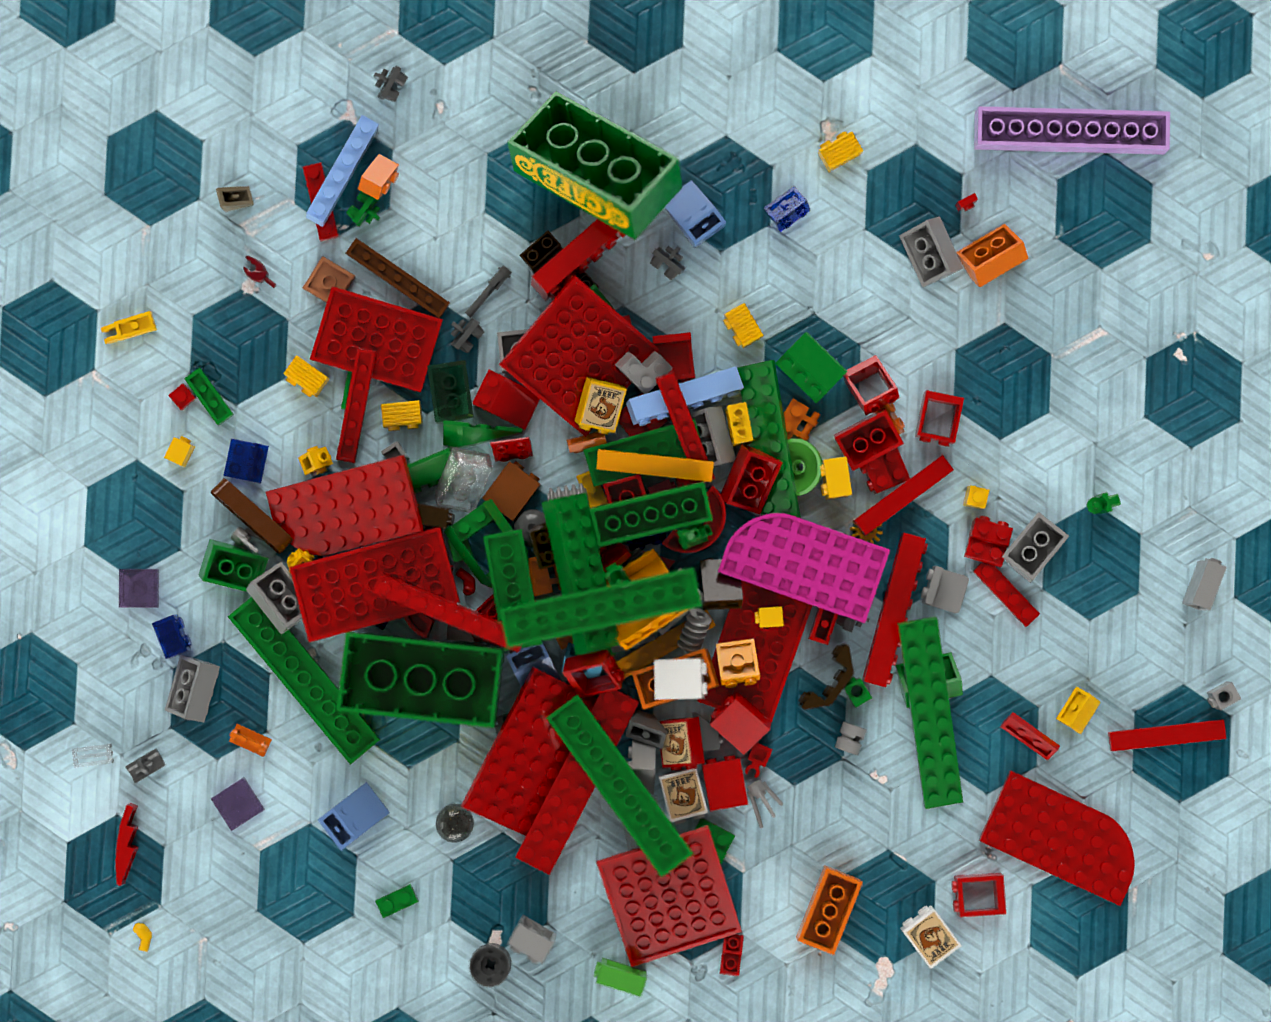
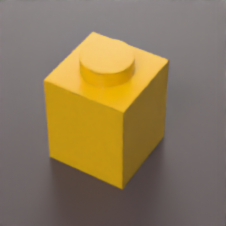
[164,436,195,467]
[963,485,990,510]
[755,607,783,628]

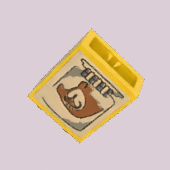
[575,377,627,435]

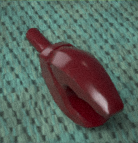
[243,256,277,288]

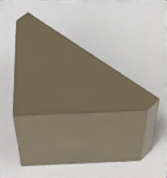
[216,186,254,212]

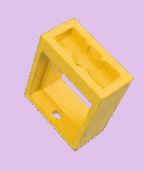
[725,402,753,447]

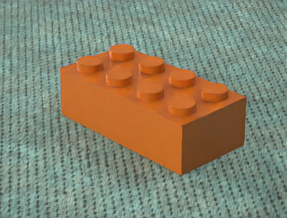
[632,648,720,710]
[796,865,863,955]

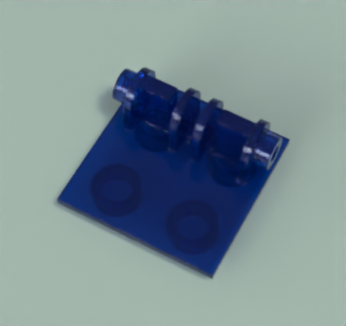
[223,439,269,483]

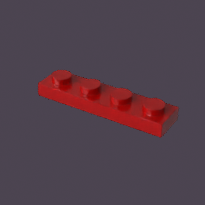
[303,162,339,241]
[972,562,1040,627]

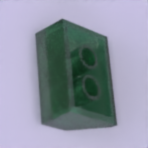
[427,360,474,425]

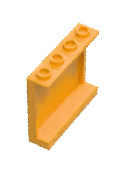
[606,549,689,650]

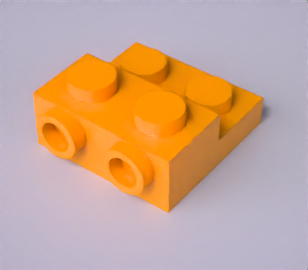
[716,639,760,688]

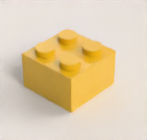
[820,456,852,500]

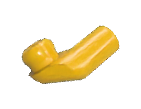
[133,923,152,951]

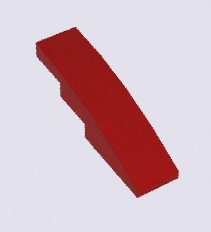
[115,803,139,886]

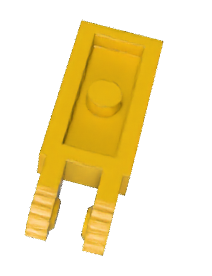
[101,311,157,344]

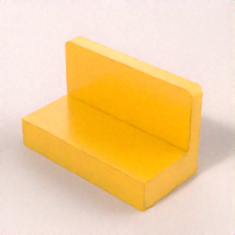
[1056,686,1100,734]

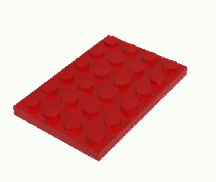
[310,286,443,393]

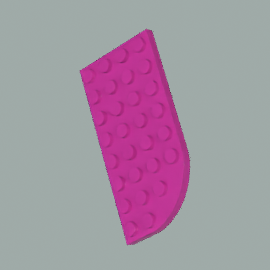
[718,513,890,623]

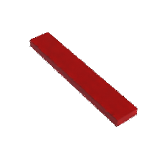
[336,347,377,464]
[655,371,715,483]
[853,455,954,536]
[1108,719,1226,751]

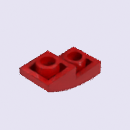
[719,934,744,977]

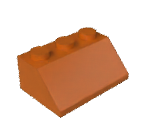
[956,224,1029,287]

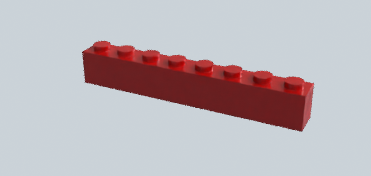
[862,533,928,687]
[373,573,522,652]

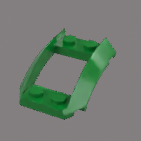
[444,499,529,589]

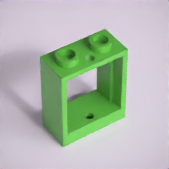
[594,957,647,997]

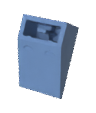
[665,180,726,249]
[506,641,562,688]
[318,782,390,850]

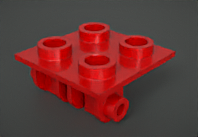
[491,437,533,462]

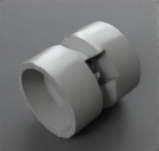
[835,722,867,755]

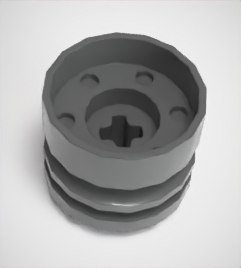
[469,943,512,987]

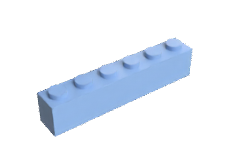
[306,115,379,227]
[626,367,744,426]

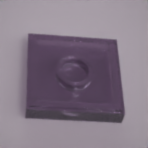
[119,569,159,608]
[211,777,265,831]

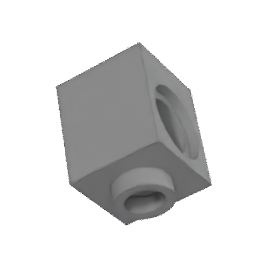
[1207,681,1241,710]

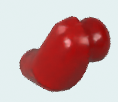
[456,568,476,596]

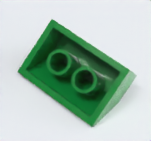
[775,331,848,403]
[407,448,460,494]
[895,652,963,708]

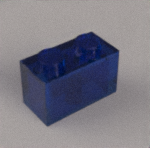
[152,615,192,659]

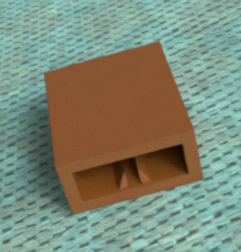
[482,461,541,521]

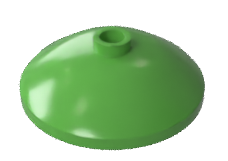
[788,438,823,496]

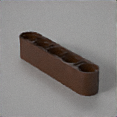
[210,478,293,554]

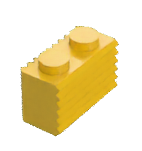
[818,131,863,172]
[723,303,764,349]
[283,355,330,397]
[381,400,423,431]

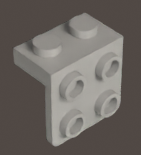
[921,566,969,613]

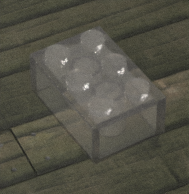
[435,447,492,513]

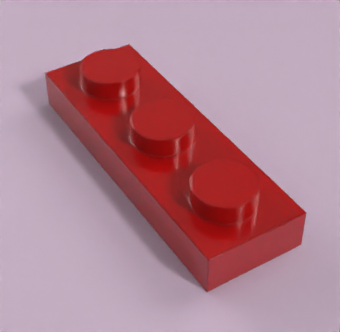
[1000,712,1060,761]

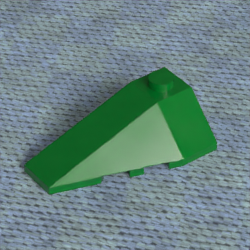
[443,420,523,451]

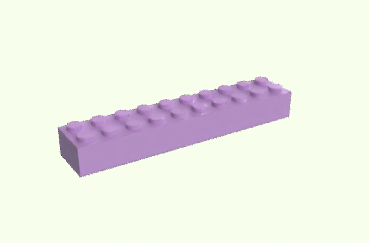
[974,107,1170,155]

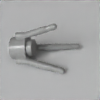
[231,527,263,553]
[747,779,783,828]

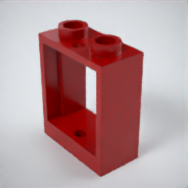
[843,355,900,415]
[915,390,964,447]
[562,649,624,698]
[951,873,1006,917]

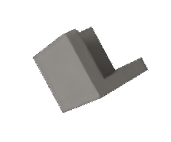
[381,441,410,461]

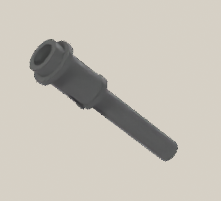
[465,265,512,318]

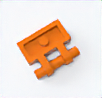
[783,398,820,441]
[528,557,561,597]

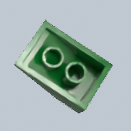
[198,539,269,592]

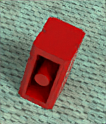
[808,607,838,645]

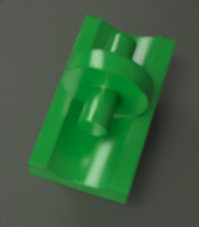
[346,191,380,227]
[1086,492,1121,514]
[677,523,712,550]
[604,563,631,585]

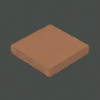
[303,256,356,303]

